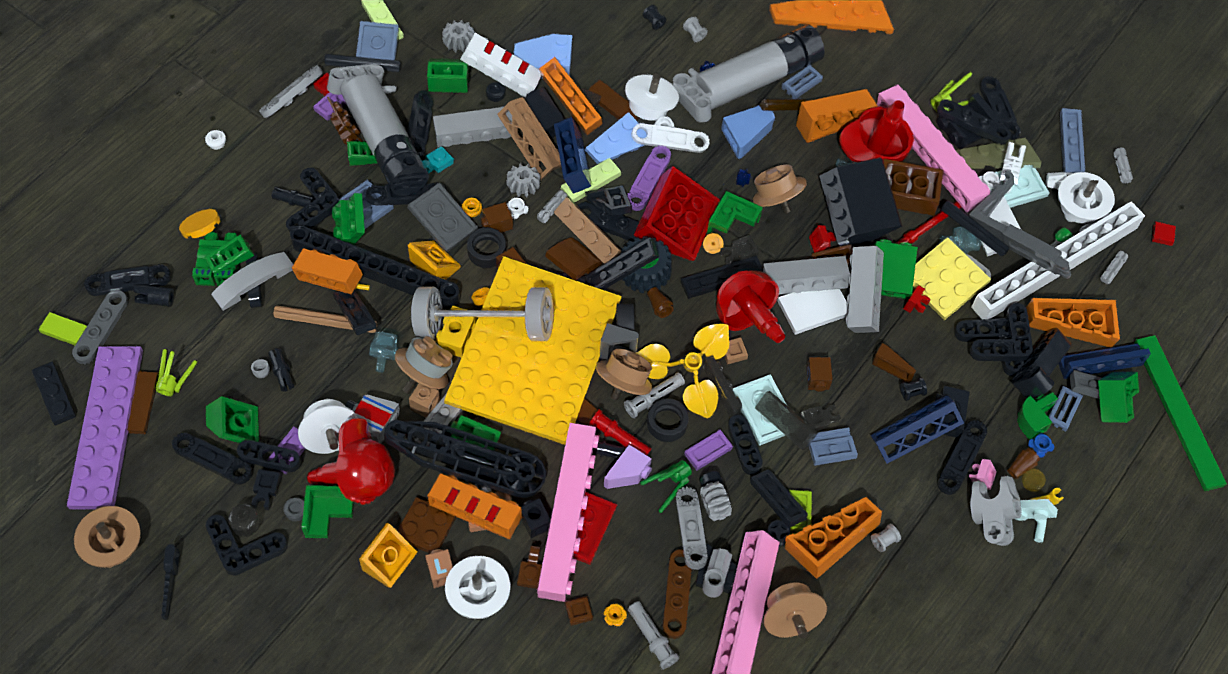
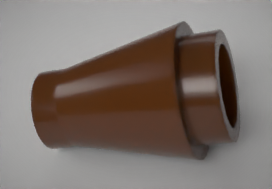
[647,287,673,318]
[1007,448,1040,479]

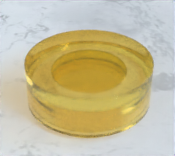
[1022,469,1046,492]

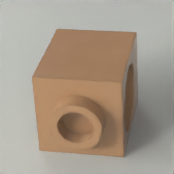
[409,383,440,418]

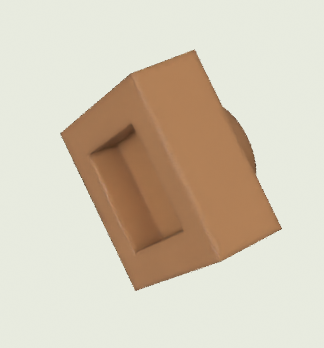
[724,338,748,364]

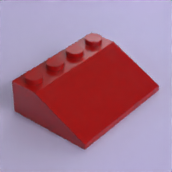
[634,166,720,261]

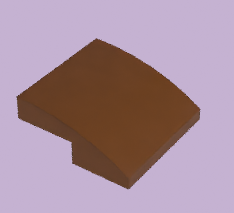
[545,237,602,281]

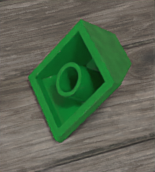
[206,396,259,443]

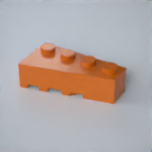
[796,89,878,143]
[1026,298,1120,348]
[785,497,882,579]

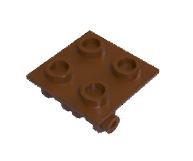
[327,97,363,144]

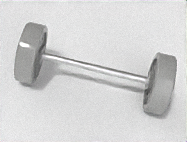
[411,287,554,341]

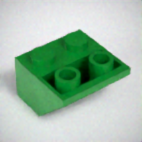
[427,58,469,93]

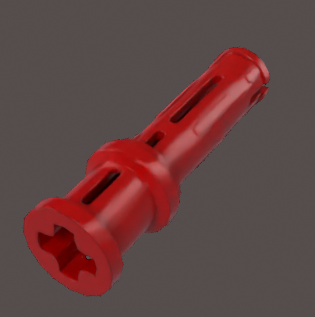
[589,409,651,455]

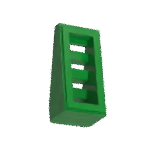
[347,141,377,166]
[205,235,255,274]

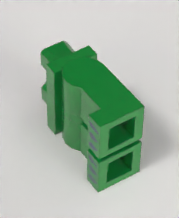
[192,232,241,286]

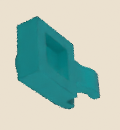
[422,146,454,173]

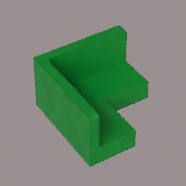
[707,191,763,234]
[1098,372,1139,423]
[302,486,354,538]

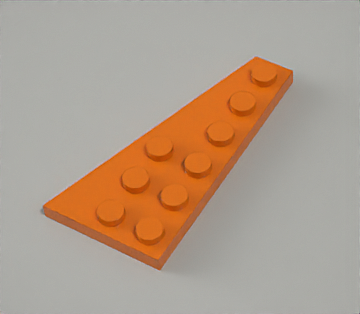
[770,0,894,34]

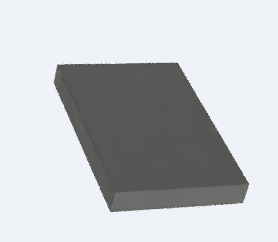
[407,183,478,252]

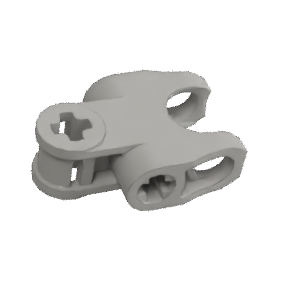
[970,476,1022,546]

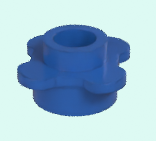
[1028,433,1054,457]

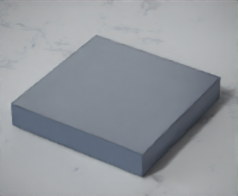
[356,21,399,60]
[339,180,393,229]

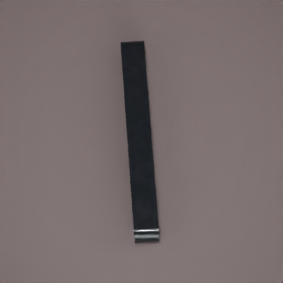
[290,226,460,309]

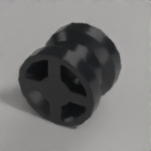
[767,520,790,547]

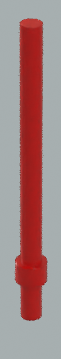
[894,201,962,244]

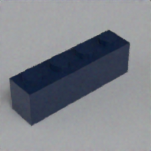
[554,117,592,194]

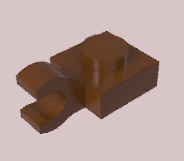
[517,546,542,589]

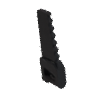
[161,544,180,620]

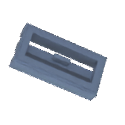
[782,65,823,99]
[1048,386,1083,432]

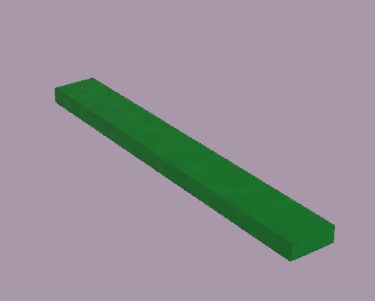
[1134,335,1227,492]

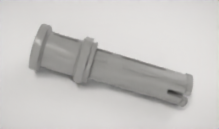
[624,372,685,418]
[627,602,679,669]

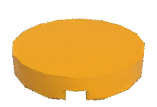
[179,209,220,238]

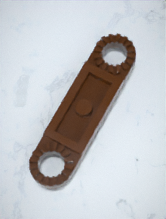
[663,550,692,639]

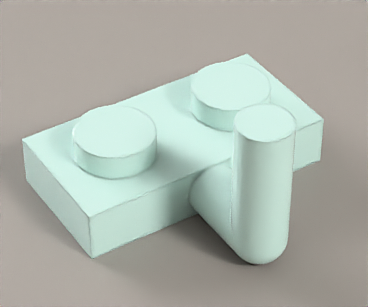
[1016,499,1058,543]

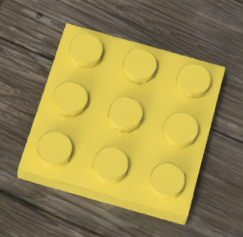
[913,237,991,320]

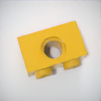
[435,306,477,358]

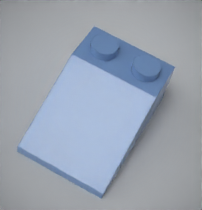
[514,34,572,78]

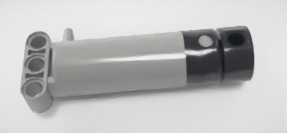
[673,25,825,122]
[327,64,429,196]

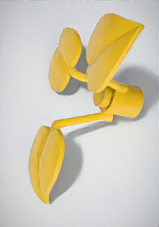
[636,324,729,418]

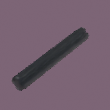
[324,54,401,72]
[942,201,1009,256]

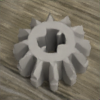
[442,20,474,53]
[506,163,540,198]
[700,482,732,521]

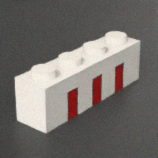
[460,33,541,97]

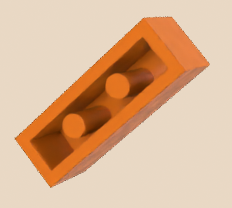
[292,248,363,295]

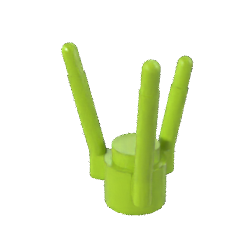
[931,72,972,111]
[156,349,197,396]

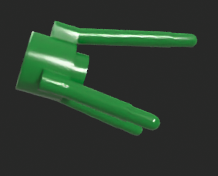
[640,460,692,513]

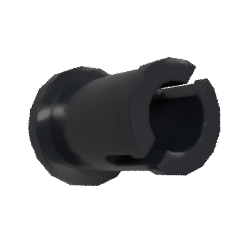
[596,440,625,459]

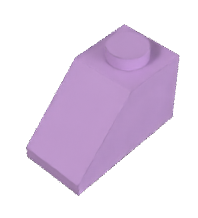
[604,445,652,489]

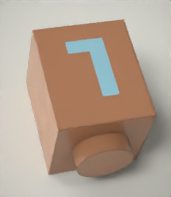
[425,549,453,588]

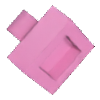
[969,459,997,490]

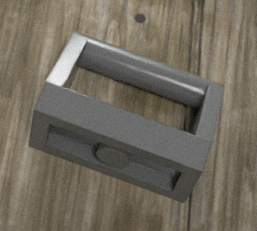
[599,323,639,361]

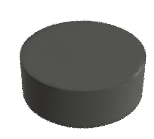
[284,498,304,521]

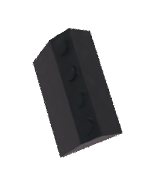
[820,158,903,248]

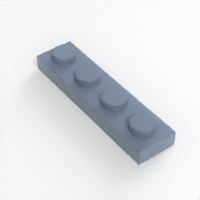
[1060,108,1085,173]

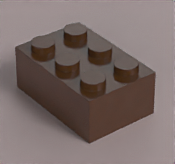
[883,159,943,216]

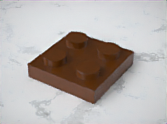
[397,498,456,554]

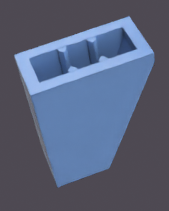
[722,106,775,159]

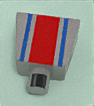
[345,395,400,444]

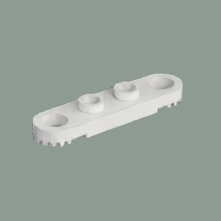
[631,123,709,153]

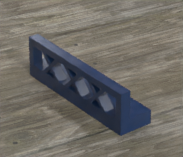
[1058,344,1151,379]
[871,395,964,464]

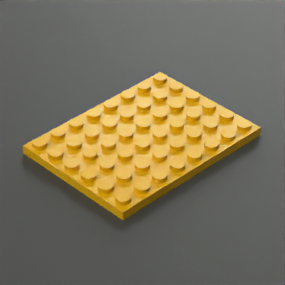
[444,256,622,445]

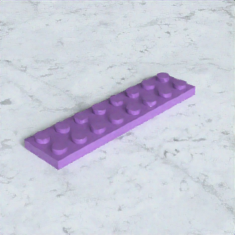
[67,347,143,509]

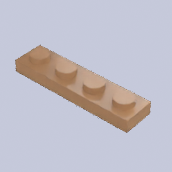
[554,197,622,264]

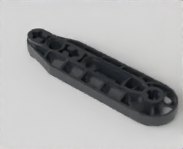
[384,420,546,498]

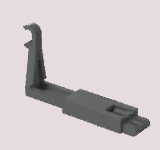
[969,171,1071,279]

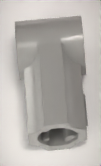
[703,548,732,598]

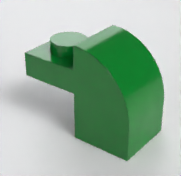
[1017,392,1058,440]

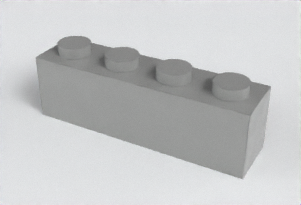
[433,107,512,147]
[846,246,884,333]
[763,256,850,295]

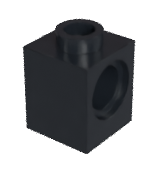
[521,498,551,538]

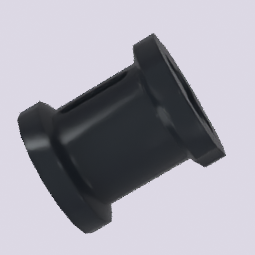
[642,5,667,30]
[900,377,927,401]

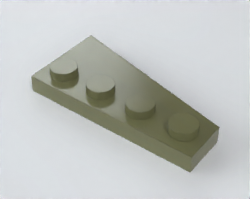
[955,138,1041,169]

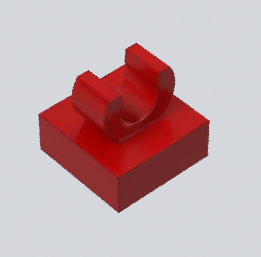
[809,226,836,253]
[903,285,931,313]

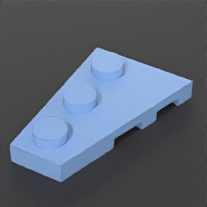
[585,112,648,164]

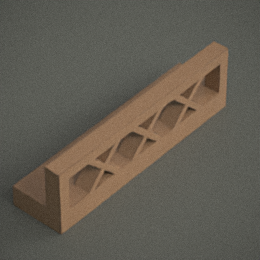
[497,97,561,180]

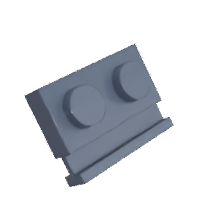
[806,428,858,466]

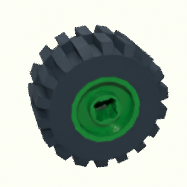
[620,237,672,293]

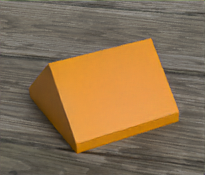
[408,241,461,280]
[359,523,417,588]

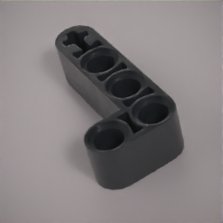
[1011,328,1071,399]

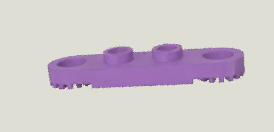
[627,145,671,211]

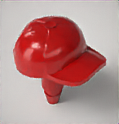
[840,100,914,163]
[716,271,785,343]
[307,418,395,505]

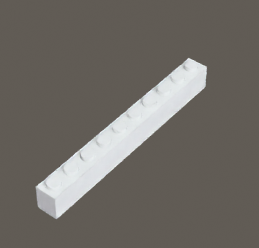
[972,201,1145,319]

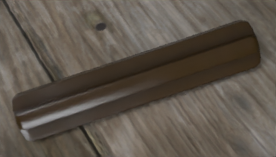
[759,99,806,111]

